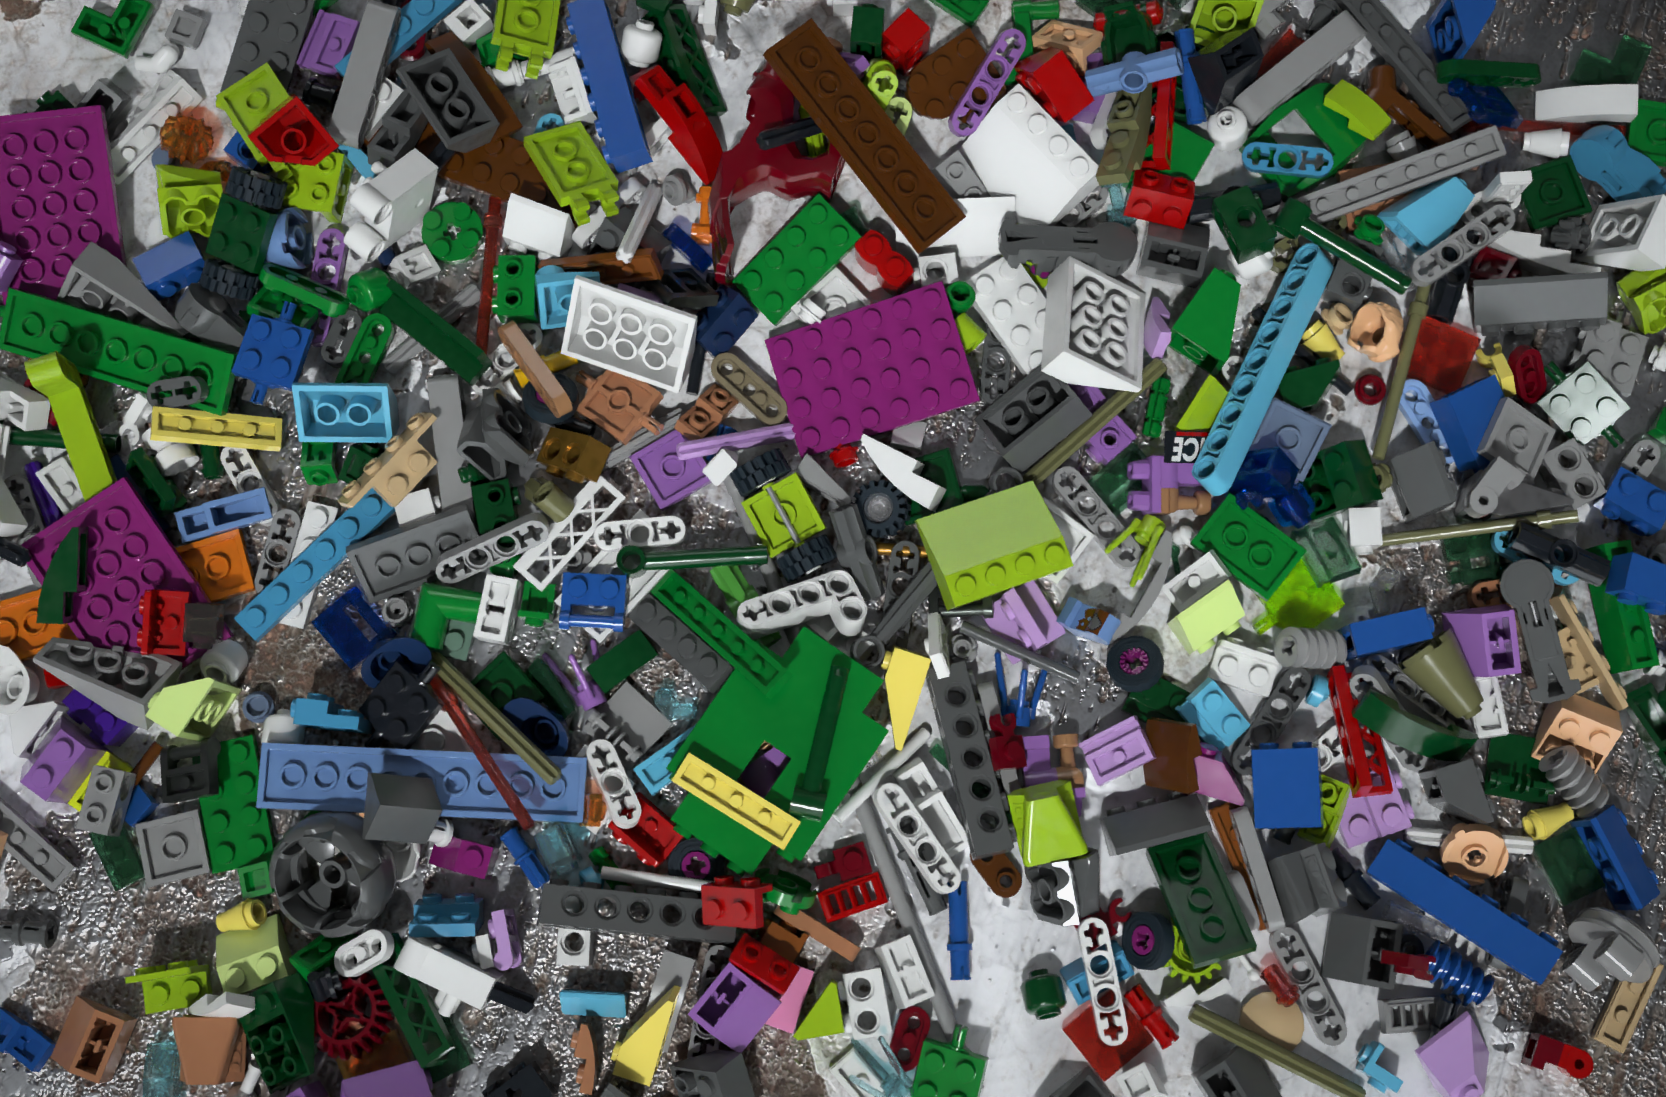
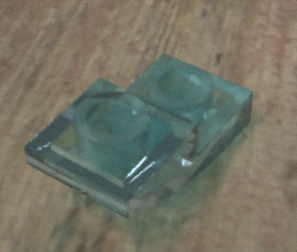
[143,1042,183,1097]

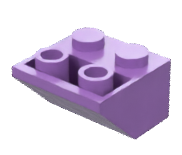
[1441,604,1522,677]
[687,962,782,1053]

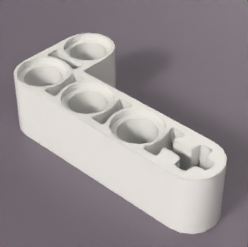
[735,570,867,640]

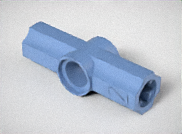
[1085,47,1184,97]

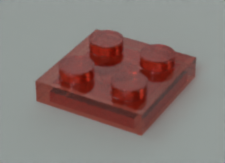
[1407,316,1481,394]
[1062,989,1154,1082]

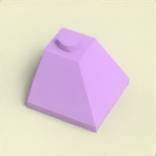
[1415,1011,1489,1097]

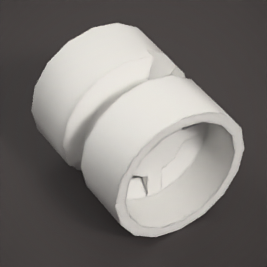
[142,427,199,477]

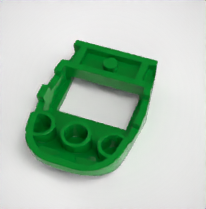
[1239,83,1368,203]

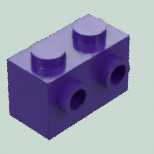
[62,689,138,747]

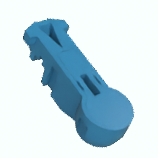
[1569,125,1666,202]

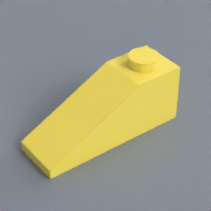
[880,645,931,751]
[611,985,681,1087]

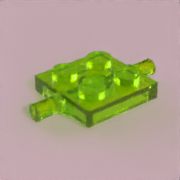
[1252,555,1346,636]

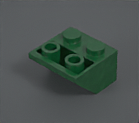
[1299,439,1383,521]

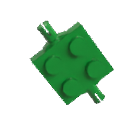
[911,1024,989,1097]

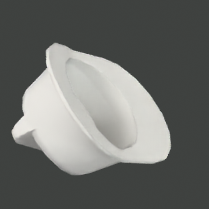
[0,645,40,715]

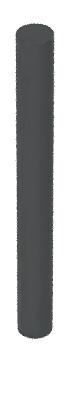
[959,621,1081,684]

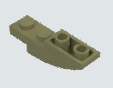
[1095,83,1152,186]

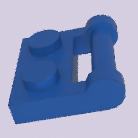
[559,572,628,632]

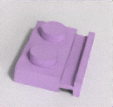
[1079,715,1157,786]

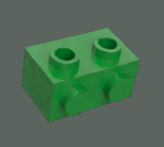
[492,255,539,323]

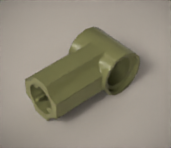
[524,476,575,523]

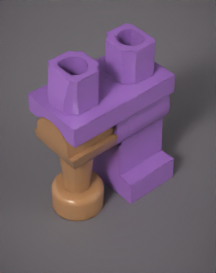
[1127,456,1211,516]
[1021,734,1086,817]

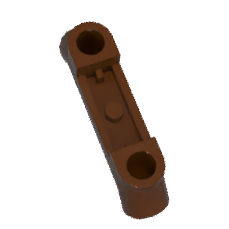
[1364,64,1456,150]

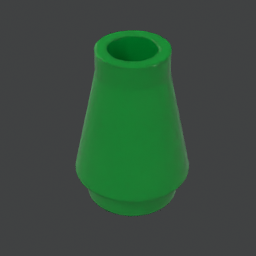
[946,281,976,319]

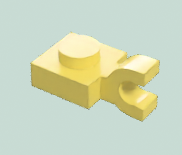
[1475,343,1516,397]

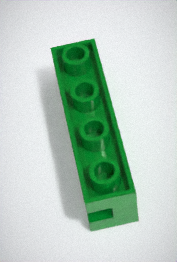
[1585,539,1660,674]

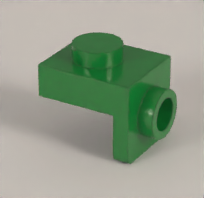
[517,581,558,627]

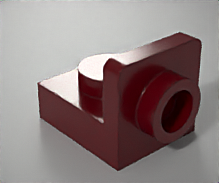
[1470,247,1522,280]

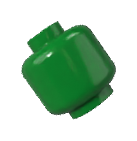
[346,267,393,312]

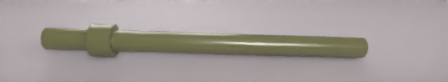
[1372,285,1431,460]
[1381,509,1579,547]

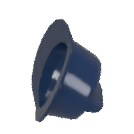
[361,637,432,689]
[502,697,569,757]

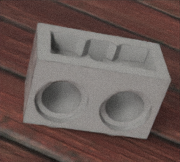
[1538,438,1607,511]
[76,765,137,837]

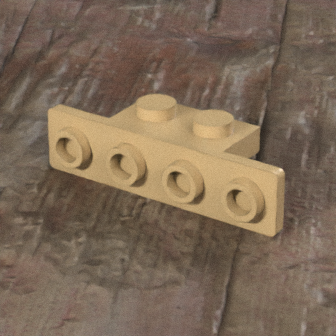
[337,412,438,508]
[1549,593,1628,711]

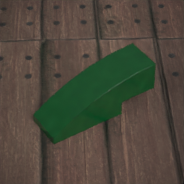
[36,527,89,624]
[1625,683,1666,781]

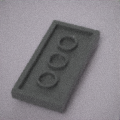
[220,0,317,92]
[346,504,487,604]

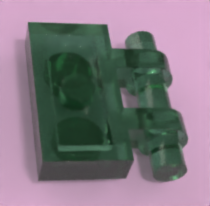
[1440,533,1511,586]

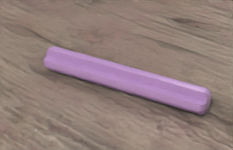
[676,423,796,460]

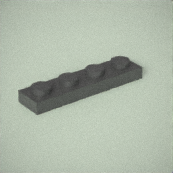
[627,593,734,694]

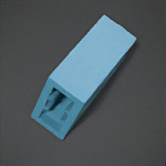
[1377,176,1475,255]

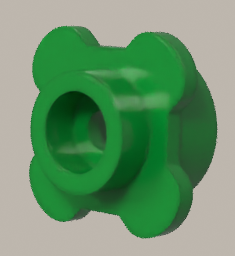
[1353,214,1385,245]

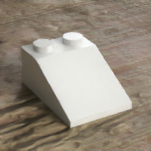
[1574,194,1666,272]

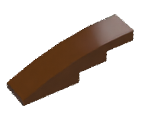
[425,31,523,142]

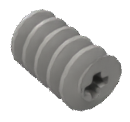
[1274,627,1348,669]
[1539,745,1610,818]

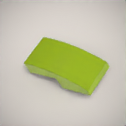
[1323,79,1391,141]
[1297,774,1351,849]

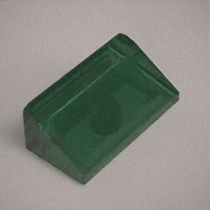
[525,658,579,721]

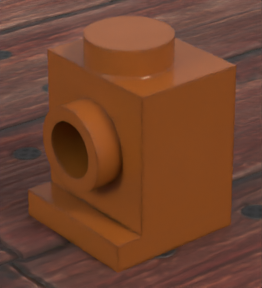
[758,917,809,963]

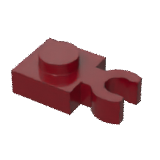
[989,713,1027,771]
[1073,898,1133,951]

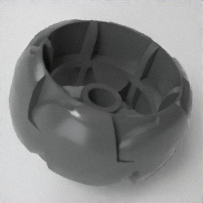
[269,811,397,938]

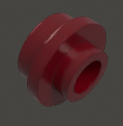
[1354,374,1386,406]

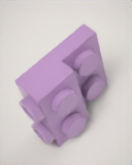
[1338,765,1414,849]

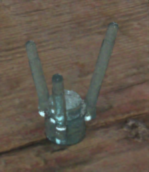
[849,1036,914,1097]

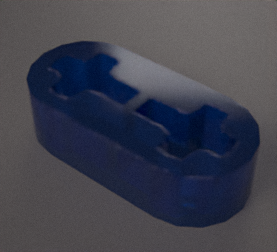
[661,222,713,274]

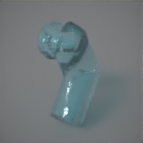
[654,687,697,720]

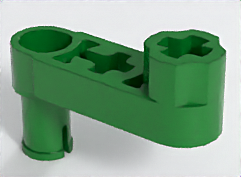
[1004,0,1059,85]

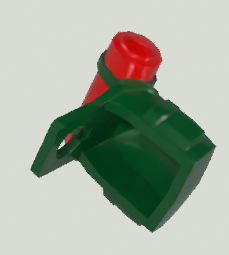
[1093,0,1163,66]

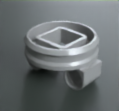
[1562,907,1660,992]

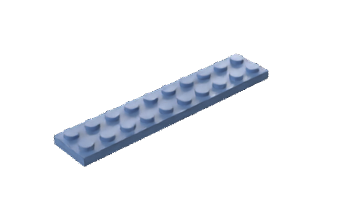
[256,743,587,823]

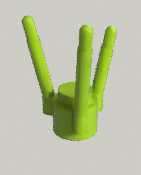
[1104,514,1166,587]

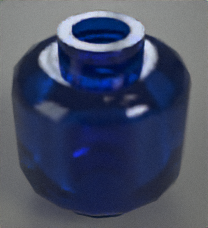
[1268,480,1315,529]

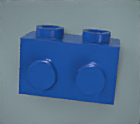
[1594,466,1666,537]

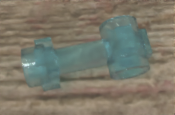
[1101,183,1137,227]

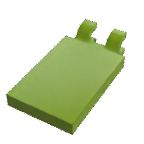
[491,0,561,80]
[216,62,294,181]
[523,121,619,226]

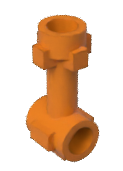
[691,186,712,246]

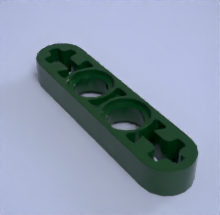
[1435,59,1542,88]

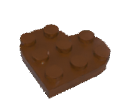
[905,28,1007,127]

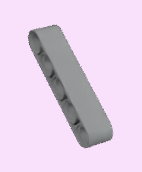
[328,0,401,149]
[1232,10,1367,127]
[427,373,477,522]

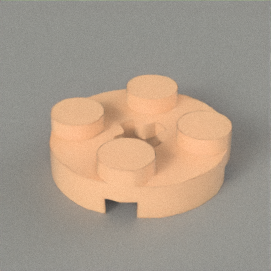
[1440,823,1509,886]

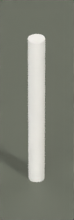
[833,727,931,824]
[600,866,714,893]

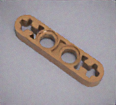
[497,321,573,418]

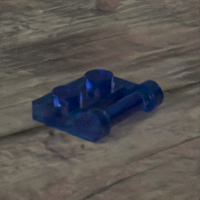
[1448,78,1524,129]
[311,586,397,671]

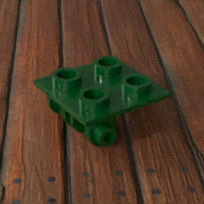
[1483,734,1555,805]

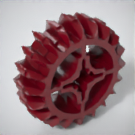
[313,972,395,1061]

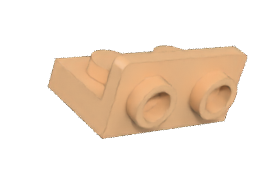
[1032,19,1104,76]

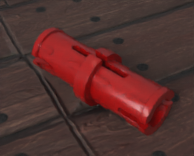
[1123,983,1179,1049]

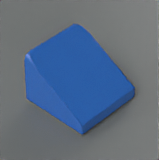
[125,784,160,828]

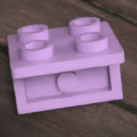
[982,581,1065,665]

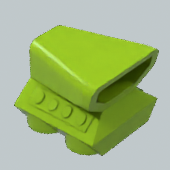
[155,164,223,238]
[1616,267,1666,335]
[1007,780,1088,867]

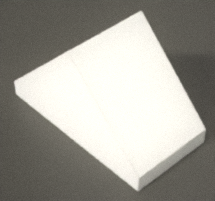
[9,701,69,759]

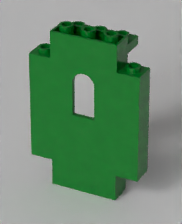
[666,626,889,877]

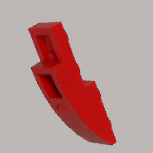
[634,65,723,186]

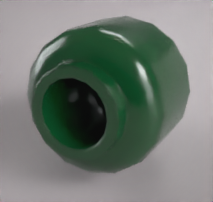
[1020,969,1067,1020]

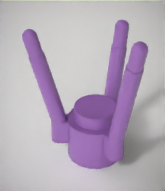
[542,639,608,712]

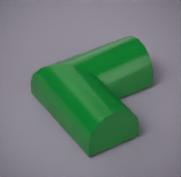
[71,0,155,59]
[411,582,482,650]

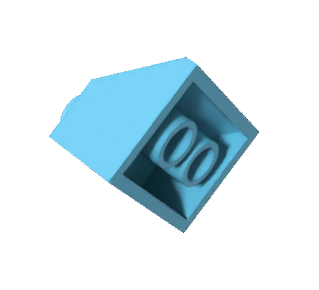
[292,383,400,443]

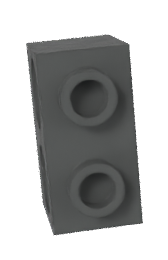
[1321,234,1385,312]

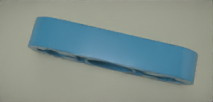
[1242,142,1333,178]

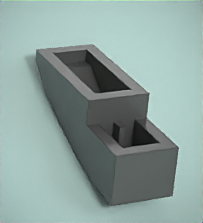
[367,88,428,168]

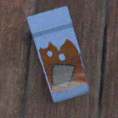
[1056,597,1121,645]

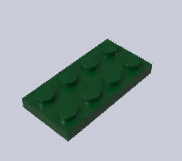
[1146,832,1257,969]

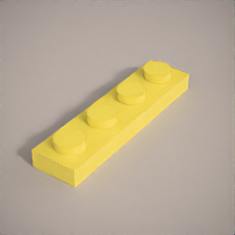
[150,406,282,452]
[671,753,801,851]

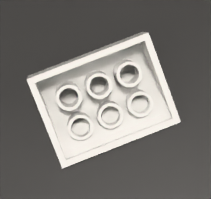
[959,83,1099,226]
[1041,256,1146,392]
[561,275,698,394]

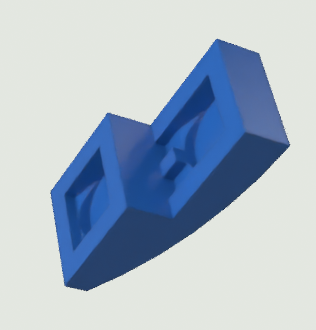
[0,1007,56,1072]

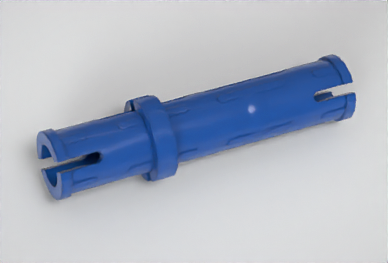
[1174,28,1207,125]
[947,881,972,980]

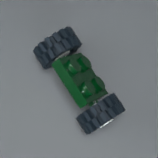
[199,166,288,301]

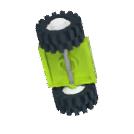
[729,448,837,583]

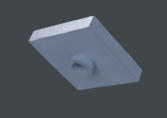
[1246,397,1332,482]

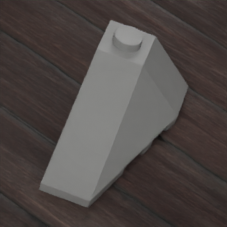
[57,242,186,337]
[33,637,182,730]

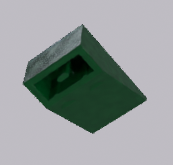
[238,972,314,1094]

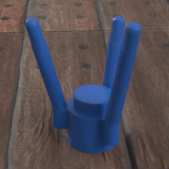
[994,652,1047,727]

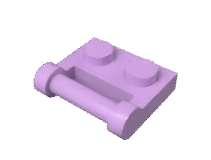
[488,909,523,970]

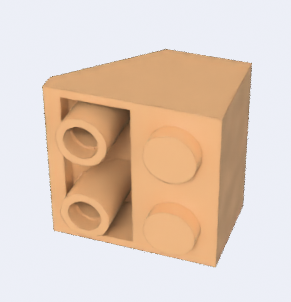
[1531,694,1623,774]

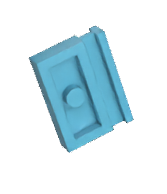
[1175,677,1251,751]

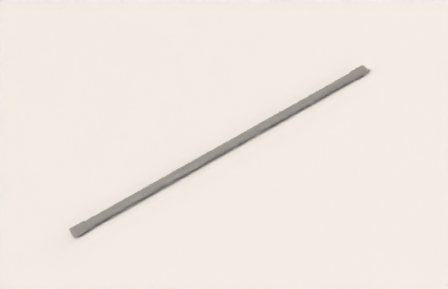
[724,466,984,1089]

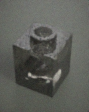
[183,602,225,649]

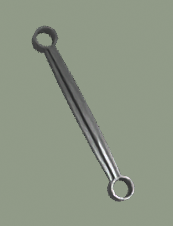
[850,467,1024,668]

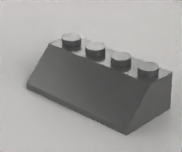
[1473,272,1608,337]

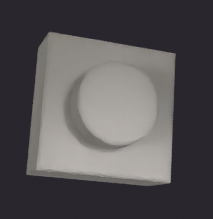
[165,9,207,50]

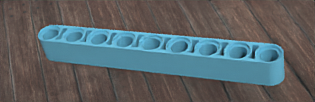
[1192,242,1334,496]

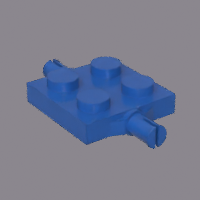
[231,301,315,406]

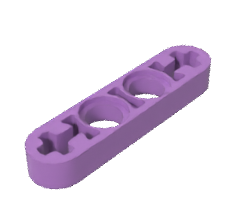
[948,29,1026,137]
[309,228,349,347]

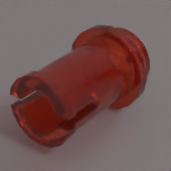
[1260,964,1300,1007]

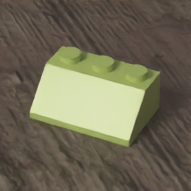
[145,677,242,742]

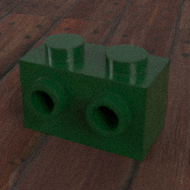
[471,479,523,547]

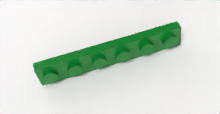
[650,569,793,700]

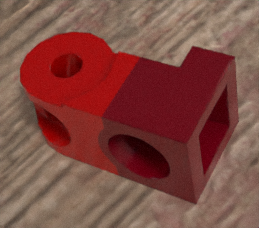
[1521,1032,1594,1079]

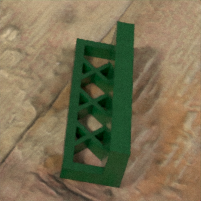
[642,4,727,117]
[379,279,493,387]
[372,933,456,1068]

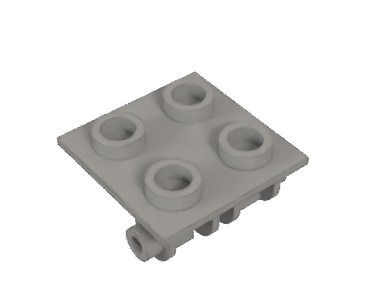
[931,150,991,199]
[583,681,672,771]

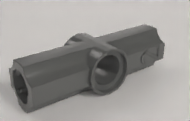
[829,503,885,601]

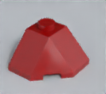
[247,94,339,166]

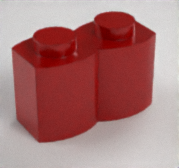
[855,229,914,296]

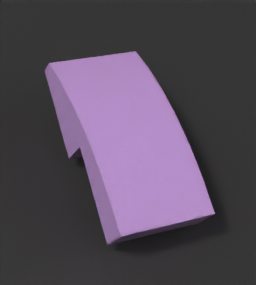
[1144,297,1172,358]

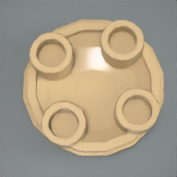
[1239,991,1304,1051]

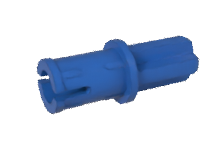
[500,826,550,889]

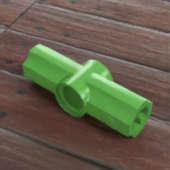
[709,566,782,648]

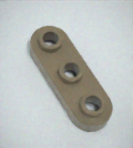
[711,352,787,426]

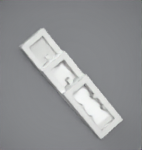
[1474,227,1601,276]

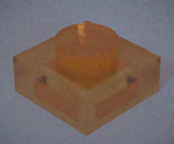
[579,793,606,827]

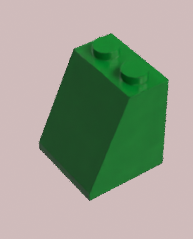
[1168,267,1241,377]

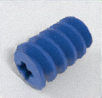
[1425,939,1495,1007]

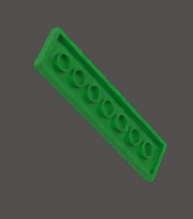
[0,288,238,416]

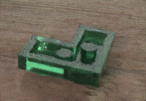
[1569,34,1652,86]

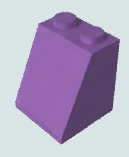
[20,715,112,804]
[340,1060,433,1097]

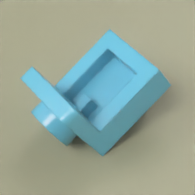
[1356,1041,1403,1093]

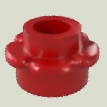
[829,443,859,468]

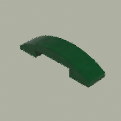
[1351,689,1479,761]

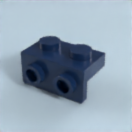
[695,285,759,358]

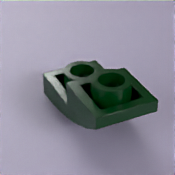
[586,629,659,693]

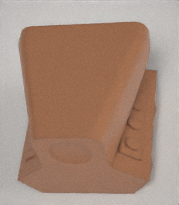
[172,1014,248,1085]

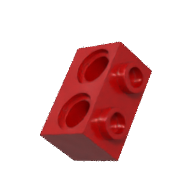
[882,8,931,76]

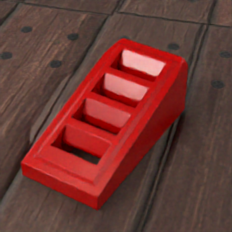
[817,871,888,924]

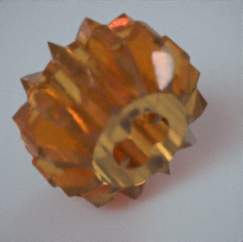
[159,111,214,165]

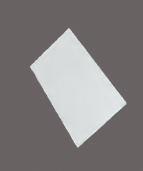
[895,196,1016,259]

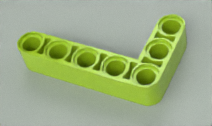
[24,351,117,502]

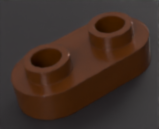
[969,853,1022,898]

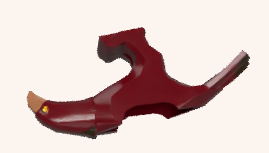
[708,37,846,286]

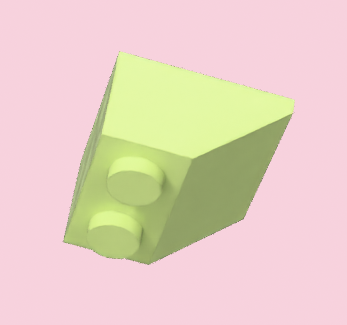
[1167,580,1245,655]
[216,914,297,995]

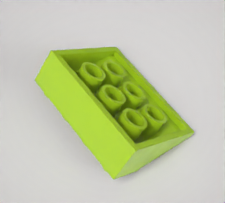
[915,480,1074,611]

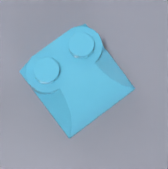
[535,265,600,330]

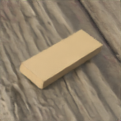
[1590,963,1664,1054]

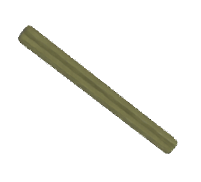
[1022,358,1167,487]
[431,651,562,785]
[1188,1004,1366,1097]

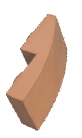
[674,383,739,441]
[570,1022,599,1095]

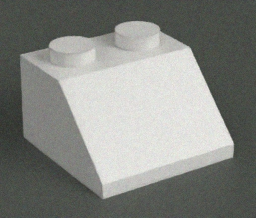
[502,193,576,261]

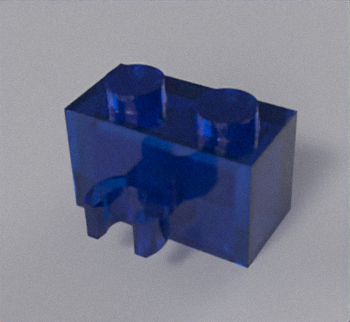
[1228,446,1299,510]

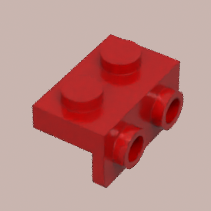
[1123,169,1195,230]
[137,589,192,656]
[608,792,684,868]
[701,875,773,929]
[728,933,800,995]

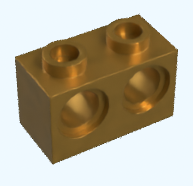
[536,427,612,484]

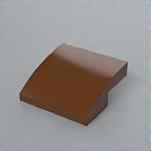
[1143,717,1202,794]

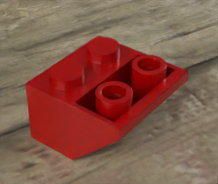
[1014,46,1094,123]

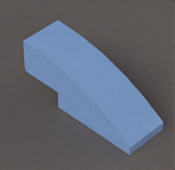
[174,487,273,544]

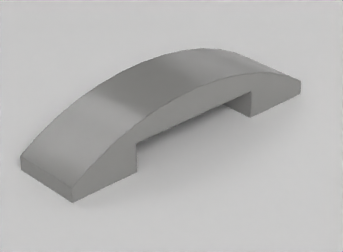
[1106,530,1172,646]

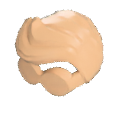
[1347,301,1404,362]

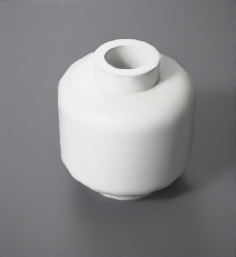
[620,19,663,68]
[1207,105,1249,152]
[1227,246,1276,280]
[200,639,248,684]
[261,709,306,744]

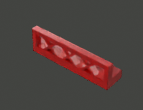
[1133,41,1177,171]
[1326,665,1393,798]

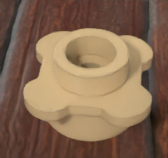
[1321,303,1353,336]

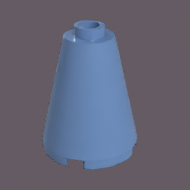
[264,207,314,269]

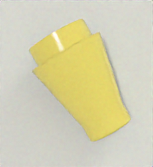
[1302,319,1345,361]
[1522,802,1574,840]
[216,898,267,932]

